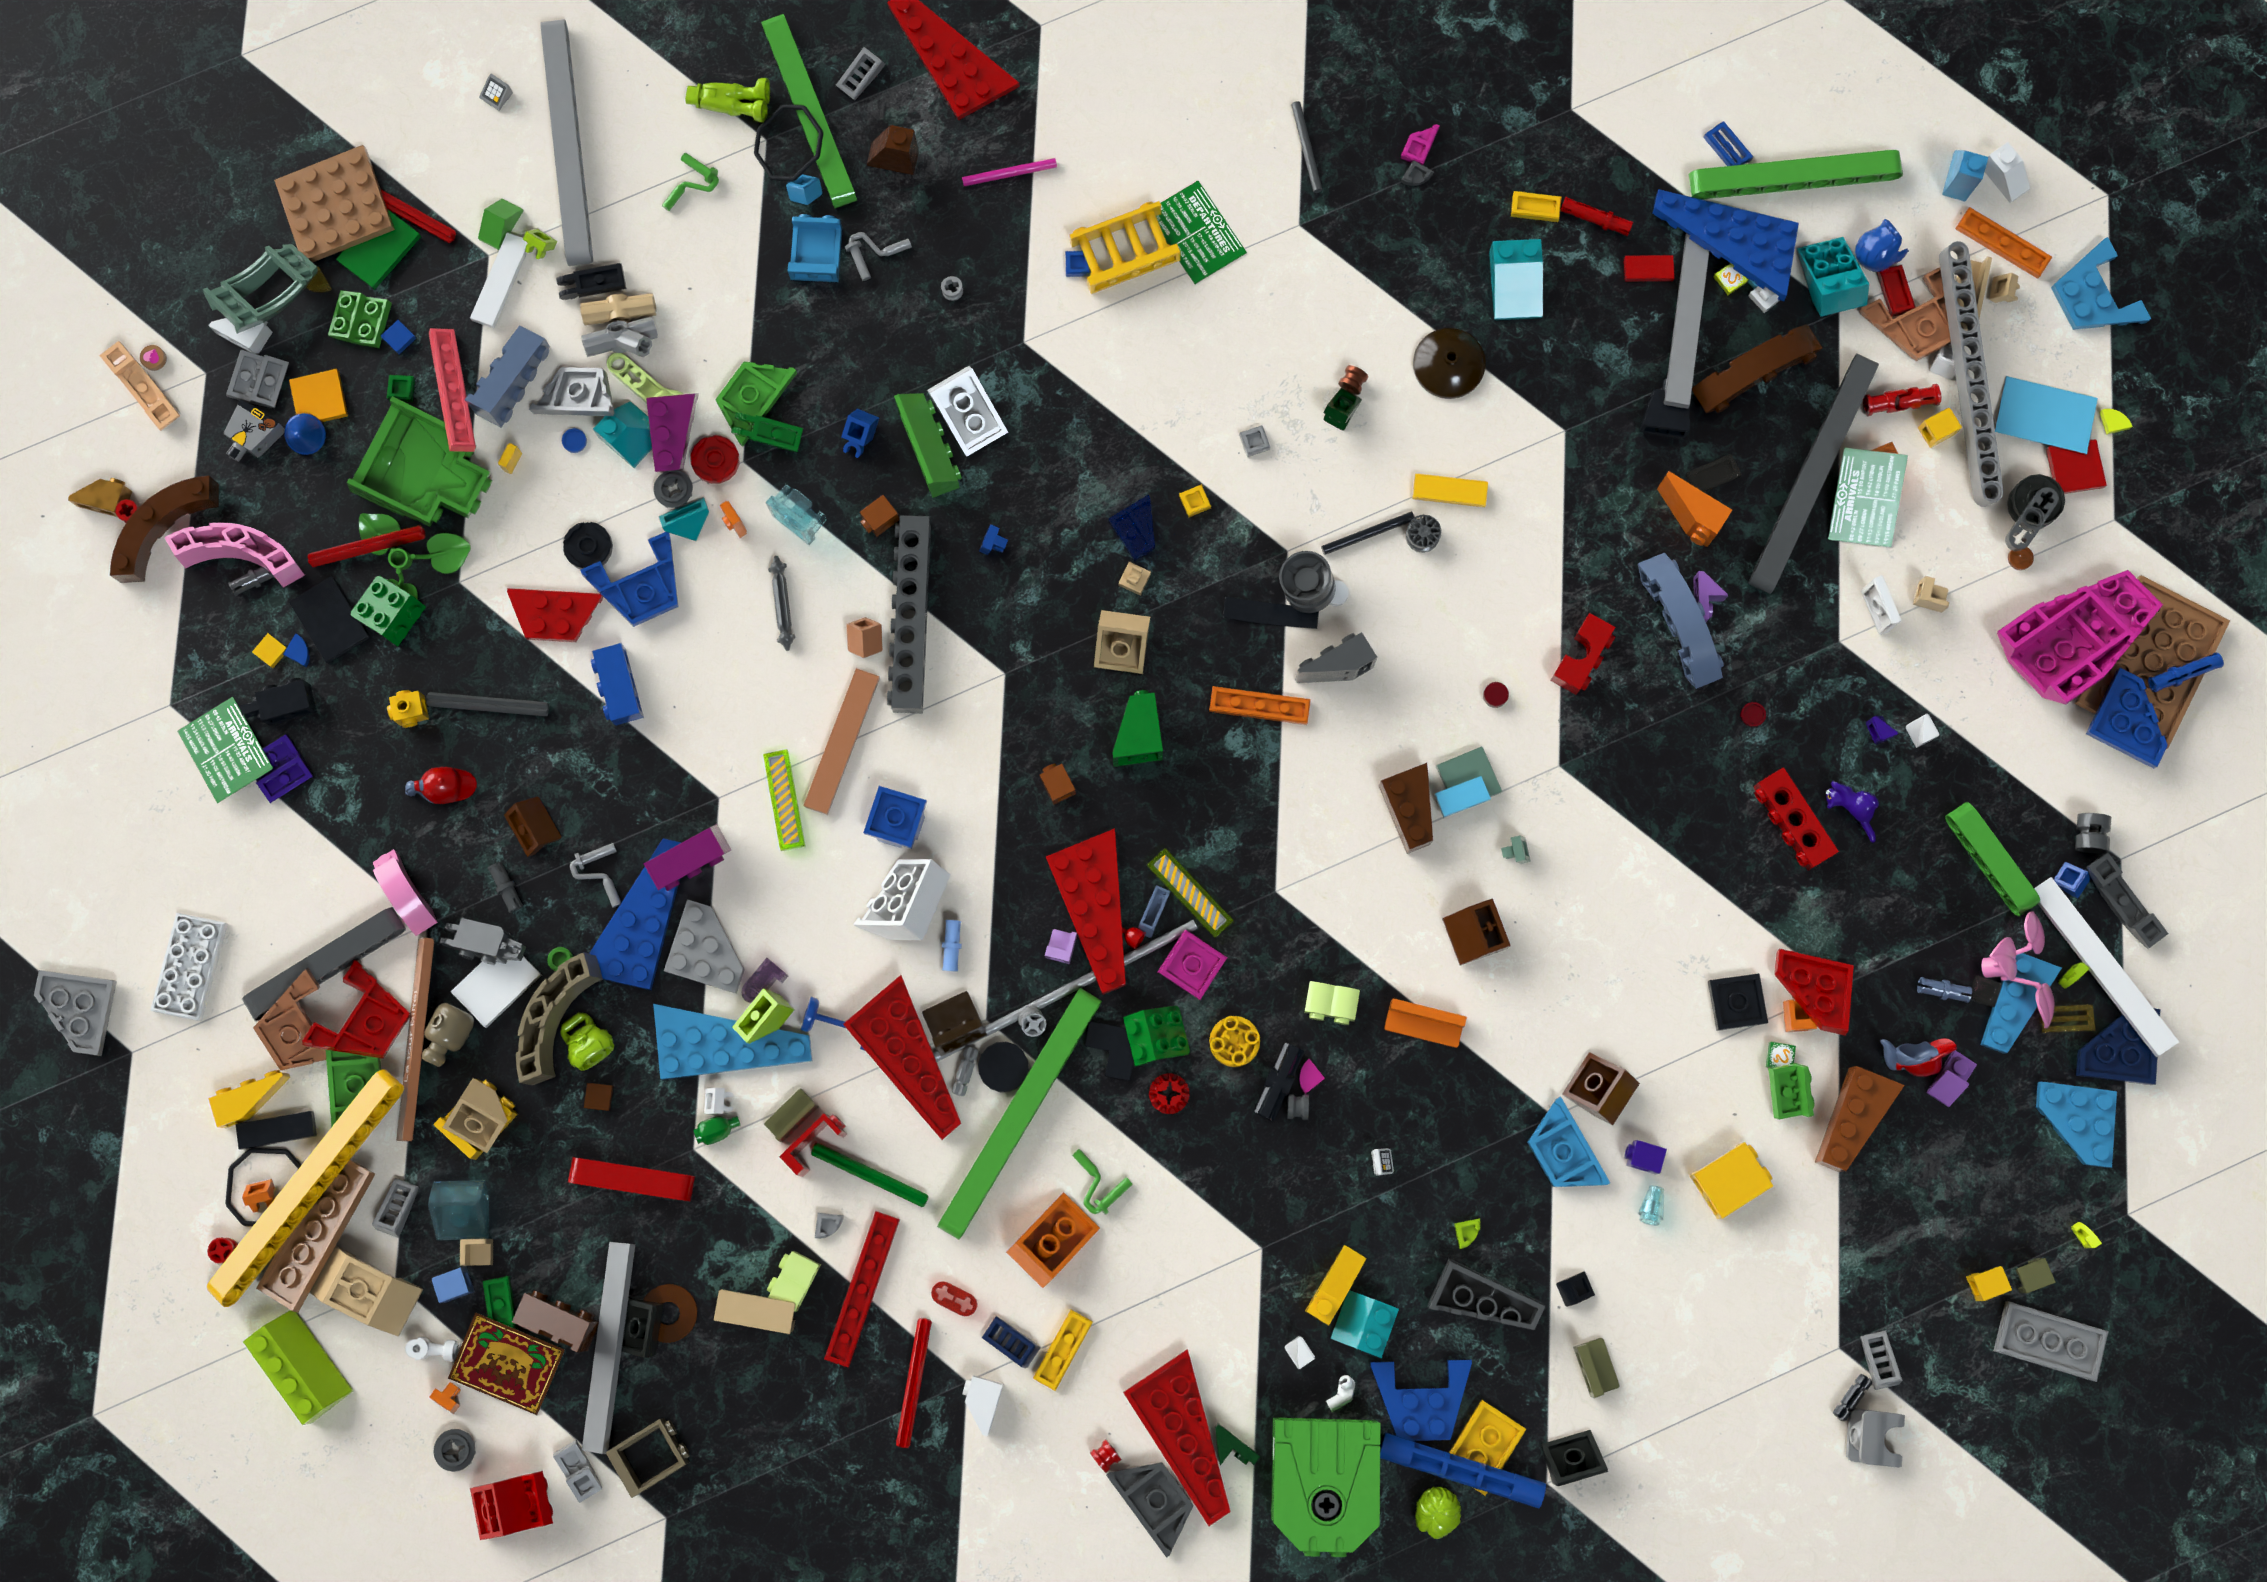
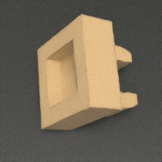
[1989,273,2020,303]
[1118,562,1151,596]

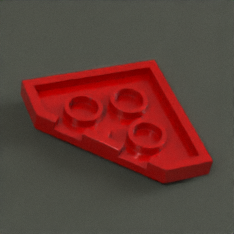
[1774,949,1854,1036]

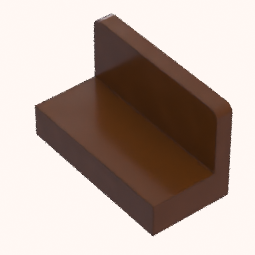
[504,796,561,857]

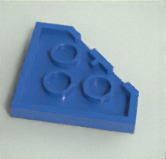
[2086,668,2168,769]

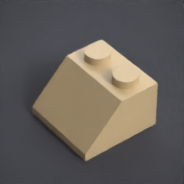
[1094,610,1150,674]
[442,1078,507,1153]

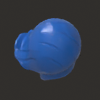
[1855,219,1909,272]

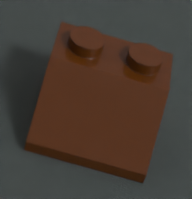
[1562,1052,1640,1125]

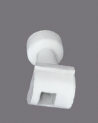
[405,1337,458,1362]

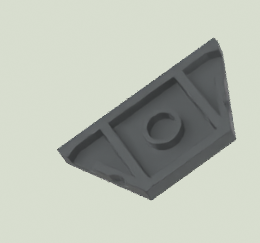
[1106,1462,1194,1558]

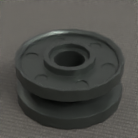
[2007,474,2065,529]

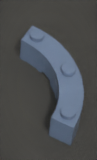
[1638,553,1724,689]

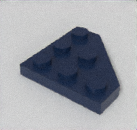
[2076,1008,2160,1085]

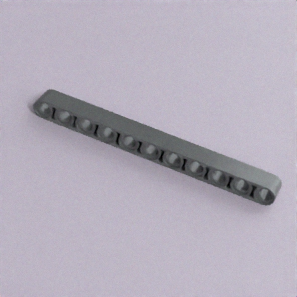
[1748,353,1879,594]

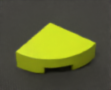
[2099,409,2133,435]
[2071,1222,2102,1249]

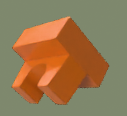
[242,1179,275,1213]
[429,1382,461,1414]

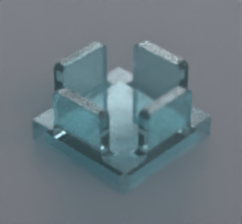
[765,484,826,545]

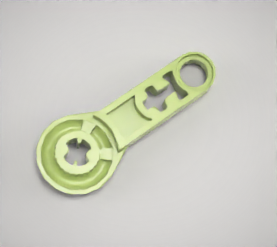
[607,353,684,403]

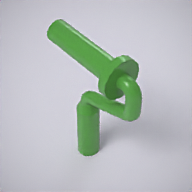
[662,153,719,211]
[1072,1149,1133,1215]

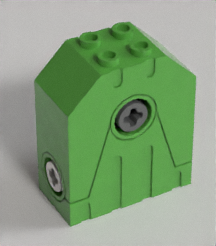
[1271,1417,1380,1557]

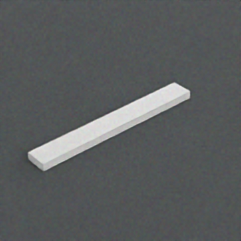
[2034,877,2179,1057]

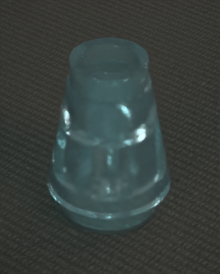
[1638,1185,1664,1226]

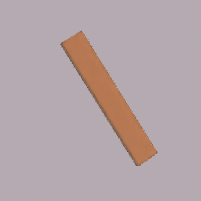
[803,668,880,815]

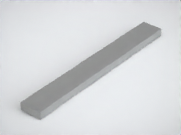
[1664,233,1709,409]
[582,1242,635,1454]

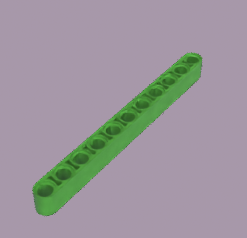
[937,988,1102,1240]

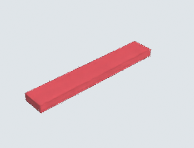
[429,328,476,452]

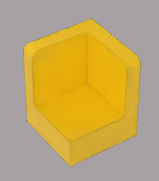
[1918,408,1962,448]
[1966,1266,2012,1301]

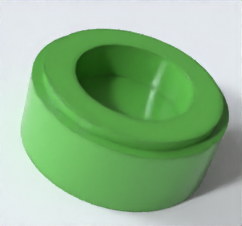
[547,947,574,971]

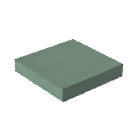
[1436,746,1502,797]

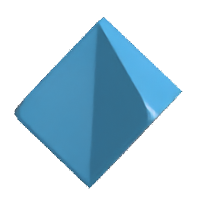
[786,174,822,205]

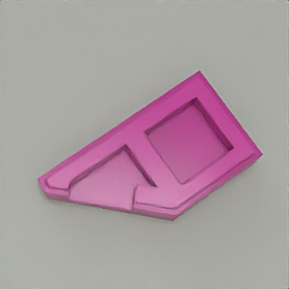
[1401,124,1440,165]

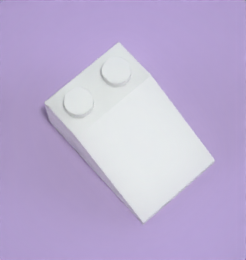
[927,366,1008,457]

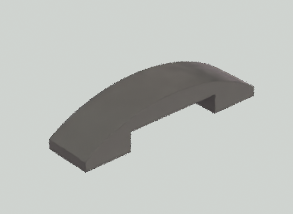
[2087,852,2169,949]

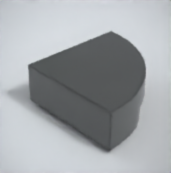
[1401,160,1434,186]

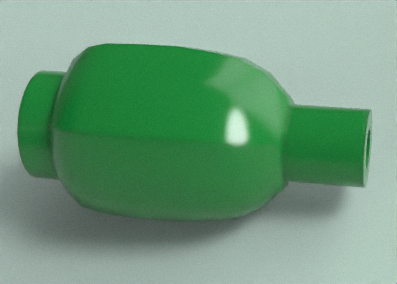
[693,1116,740,1145]

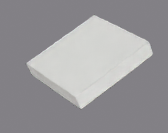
[1861,575,1901,635]

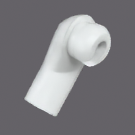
[1326,1375,1355,1412]

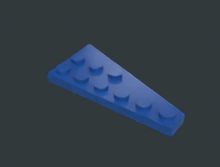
[589,839,681,990]

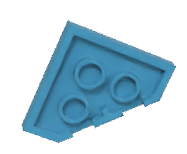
[2036,1082,2117,1168]

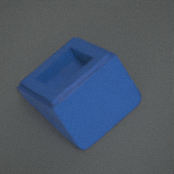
[2054,862,2090,899]

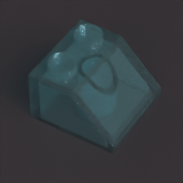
[428,1180,489,1240]

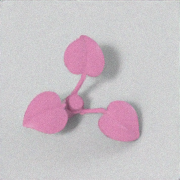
[1981,911,2055,1028]

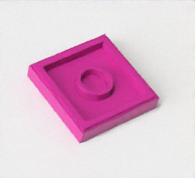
[1158,930,1227,1000]

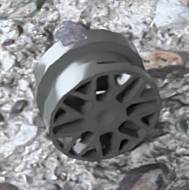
[1406,514,1442,553]

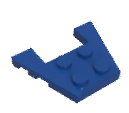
[580,532,678,627]
[1370,1360,1472,1441]

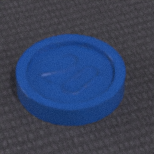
[562,428,587,453]

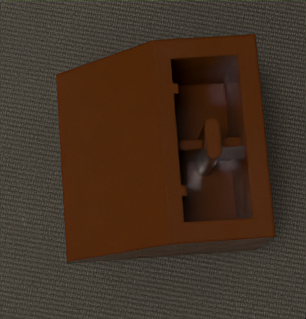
[1442,898,1511,966]

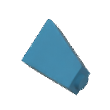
[1942,150,1988,202]

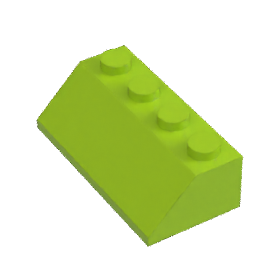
[243,1310,353,1425]

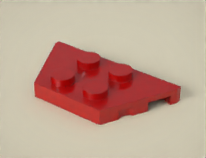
[507,588,603,642]

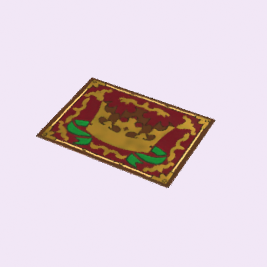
[448,1313,565,1415]

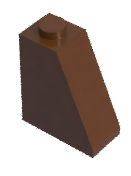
[867,125,919,175]

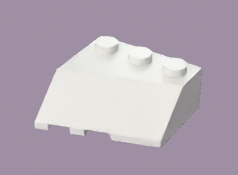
[853,859,951,940]

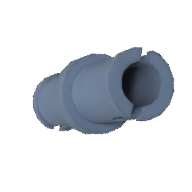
[1917,977,1972,1003]

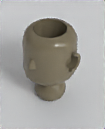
[421,1003,474,1067]

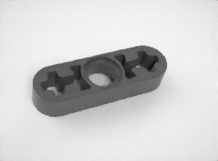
[2005,487,2059,551]

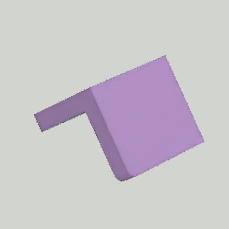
[1045,929,1077,964]

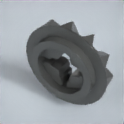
[654,470,693,508]
[434,1429,476,1472]

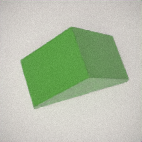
[478,199,524,250]

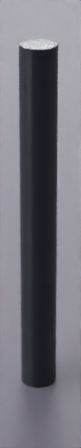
[1321,511,1415,555]

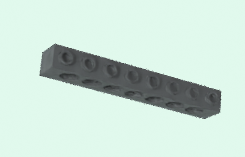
[887,515,931,714]

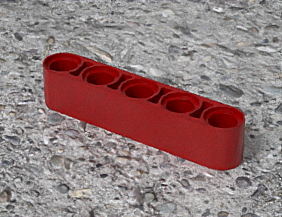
[568,1157,695,1202]

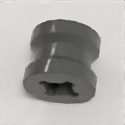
[1287,1094,1309,1120]

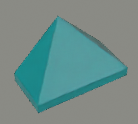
[659,497,709,541]

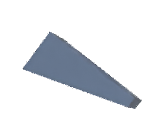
[1138,885,1171,938]

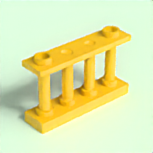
[1070,201,1180,294]

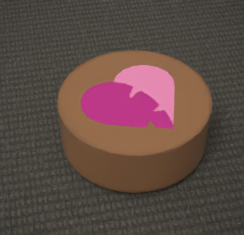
[140,345,167,371]

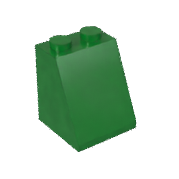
[1112,690,1163,767]

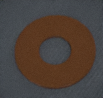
[643,1284,697,1343]

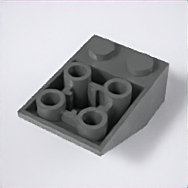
[1295,632,1377,683]

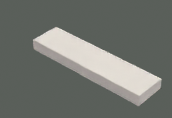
[470,232,528,329]

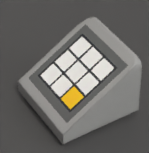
[479,74,513,111]

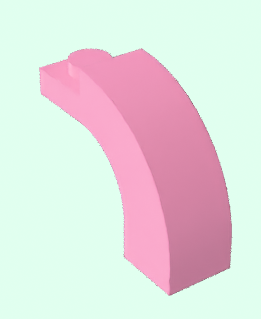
[373,849,438,936]

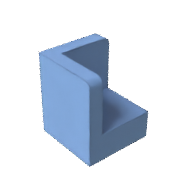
[432,1267,475,1303]

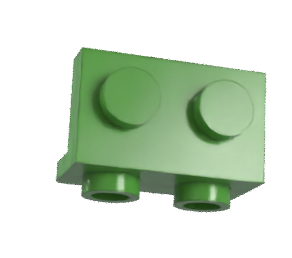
[1768,1063,1815,1120]

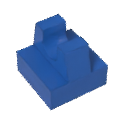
[979,525,1008,555]

